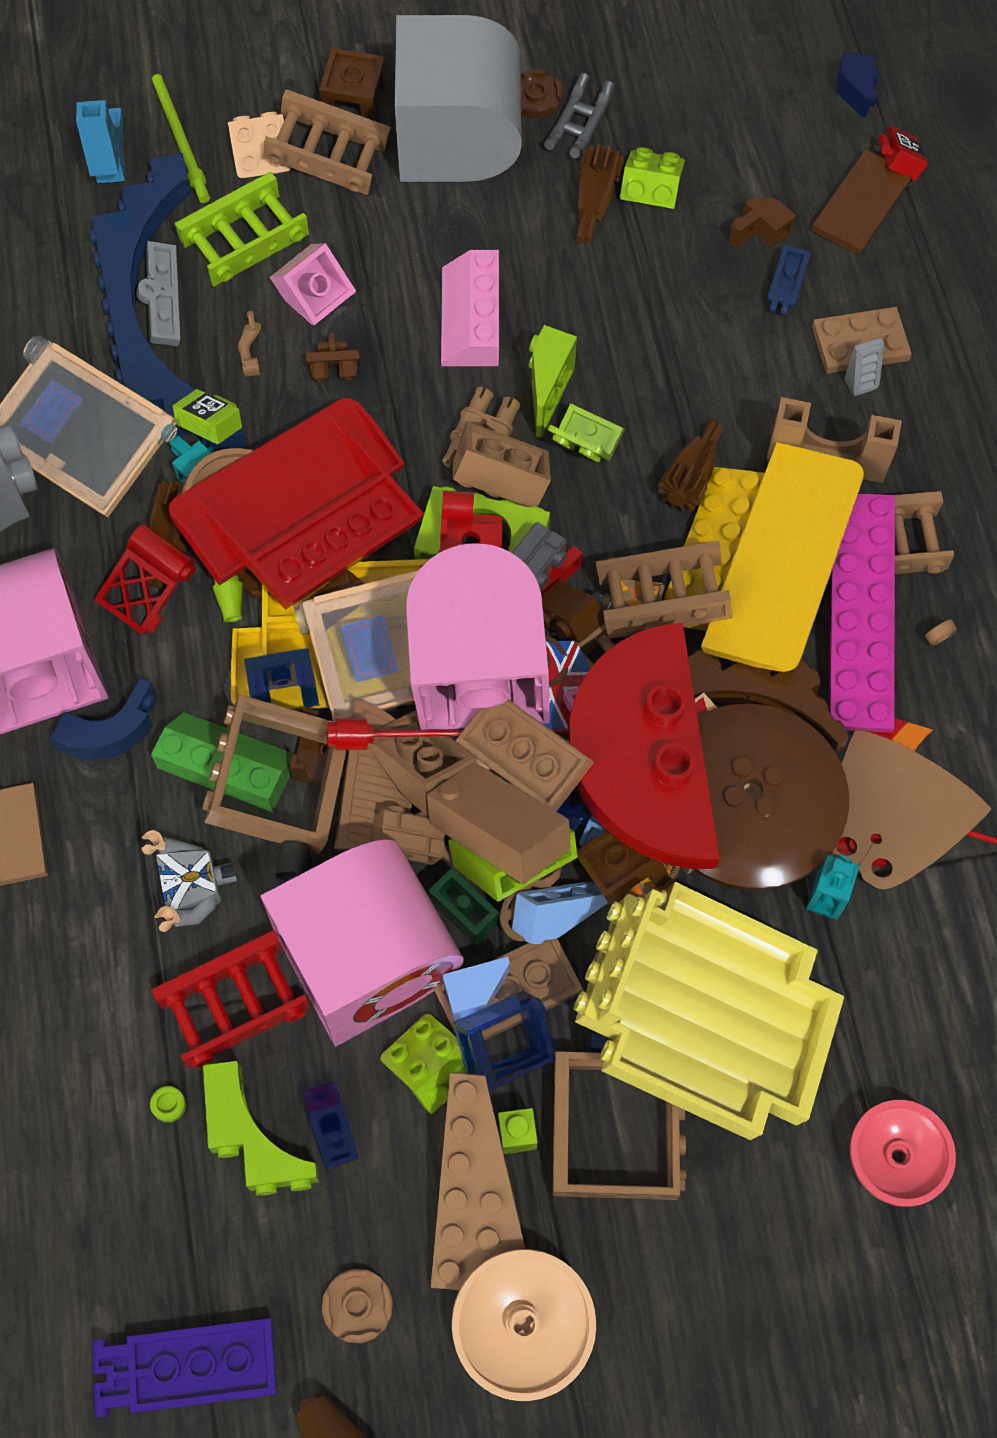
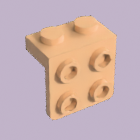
[228,112,291,179]

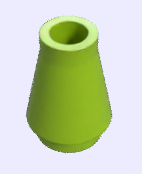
[212,575,243,622]

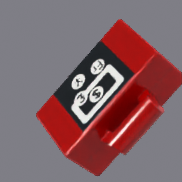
[878,126,928,181]

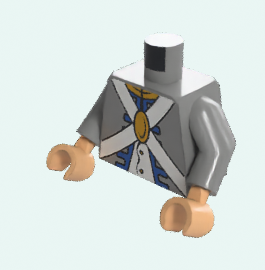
[142,830,237,932]

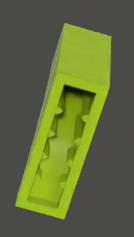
[448,829,578,902]

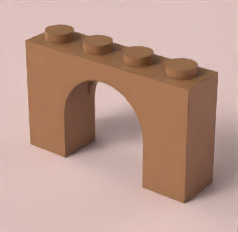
[766,397,902,483]

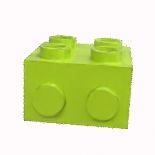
[620,147,685,209]
[548,403,625,463]
[380,1014,481,1114]

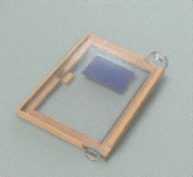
[0,335,177,518]
[293,570,419,721]

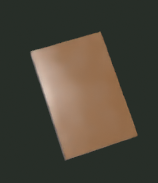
[0,783,48,886]

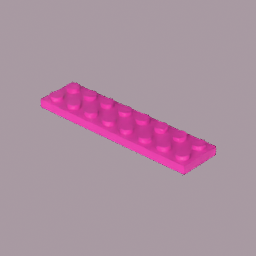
[829,494,895,733]

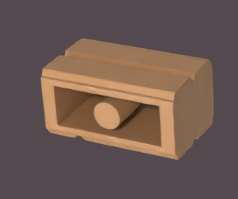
[371,806,445,865]

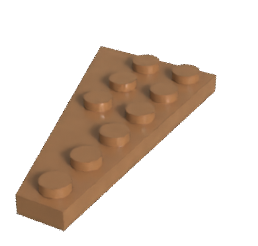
[431,1072,526,1290]

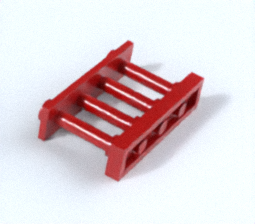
[151,930,311,1068]

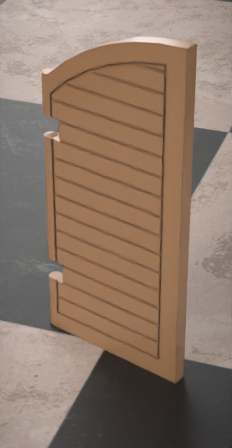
[334,699,412,851]

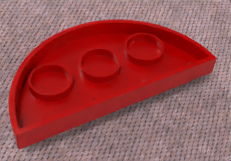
[567,623,720,869]

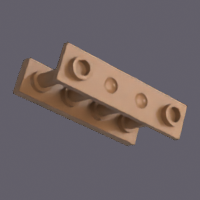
[263,89,391,195]
[829,491,954,579]
[596,541,732,639]

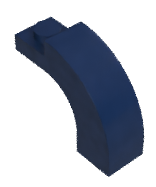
[50,678,157,760]

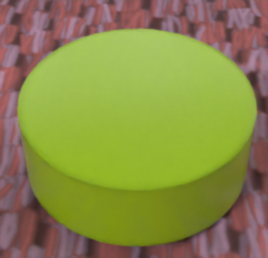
[150,1086,186,1122]

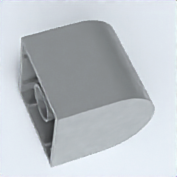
[395,15,522,182]

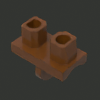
[306,333,360,382]

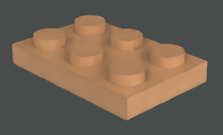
[812,307,912,374]

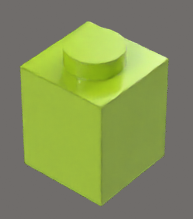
[498,1108,538,1154]

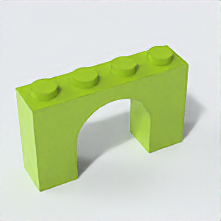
[414,486,550,560]

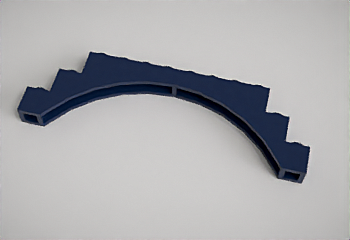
[89,153,247,451]

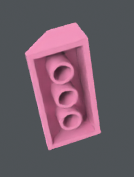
[441,250,499,366]

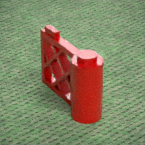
[94,524,196,635]

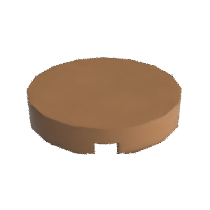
[322,1269,393,1344]

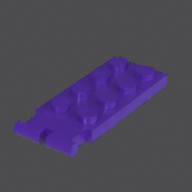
[92,1318,278,1418]

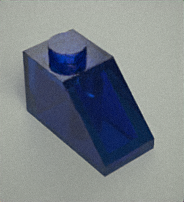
[303,1081,359,1169]

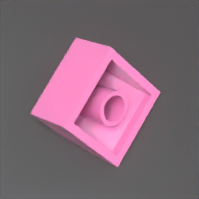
[270,243,356,325]

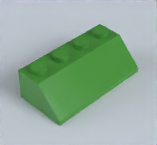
[151,712,293,813]

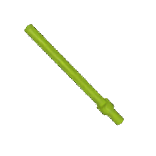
[152,74,210,203]

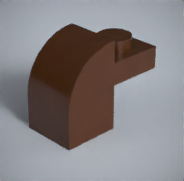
[729,197,796,249]

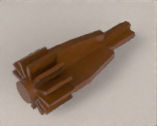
[576,144,624,244]
[658,420,723,512]
[147,481,187,589]

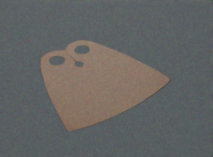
[831,731,991,890]

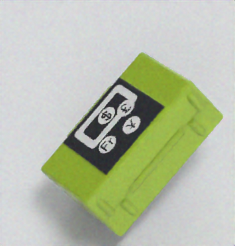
[172,389,242,445]

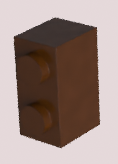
[541,580,605,644]

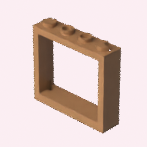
[202,694,346,854]
[552,1052,686,1200]

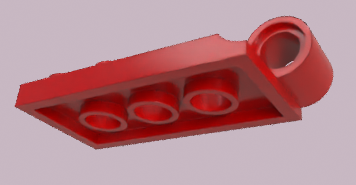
[439,491,502,553]

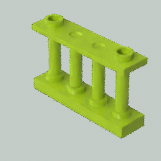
[175,171,309,286]

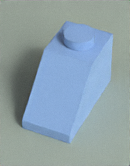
[443,957,510,1023]

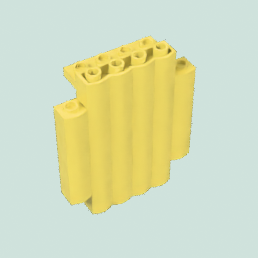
[574,882,844,1140]

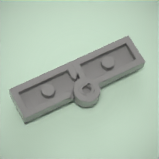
[136,241,180,346]

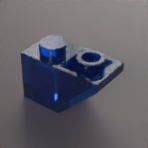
[836,52,879,117]

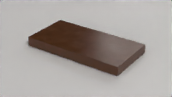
[811,149,912,256]

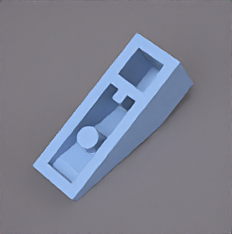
[512,881,608,944]

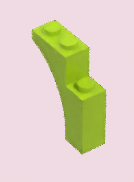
[203,1061,319,1195]

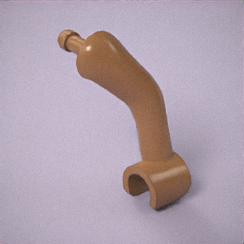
[238,311,262,377]

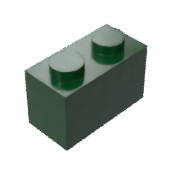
[428,868,499,946]

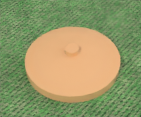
[452,1249,596,1401]

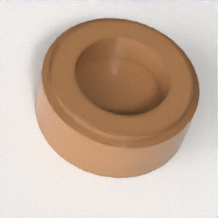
[925,619,957,646]

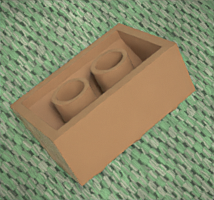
[453,421,551,507]

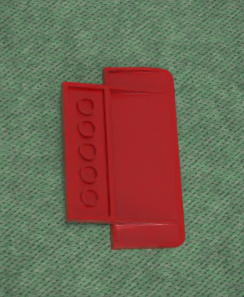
[169,398,424,610]

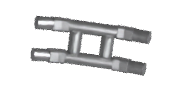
[544,73,615,158]

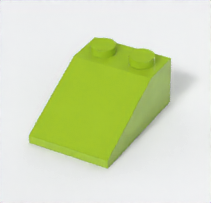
[529,325,577,438]

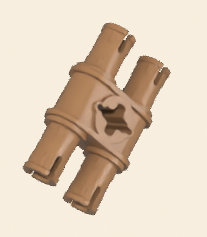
[442,387,520,469]

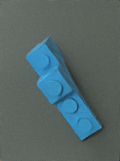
[76,100,125,183]

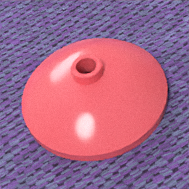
[850,1100,956,1207]

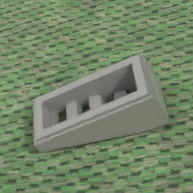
[844,338,884,396]

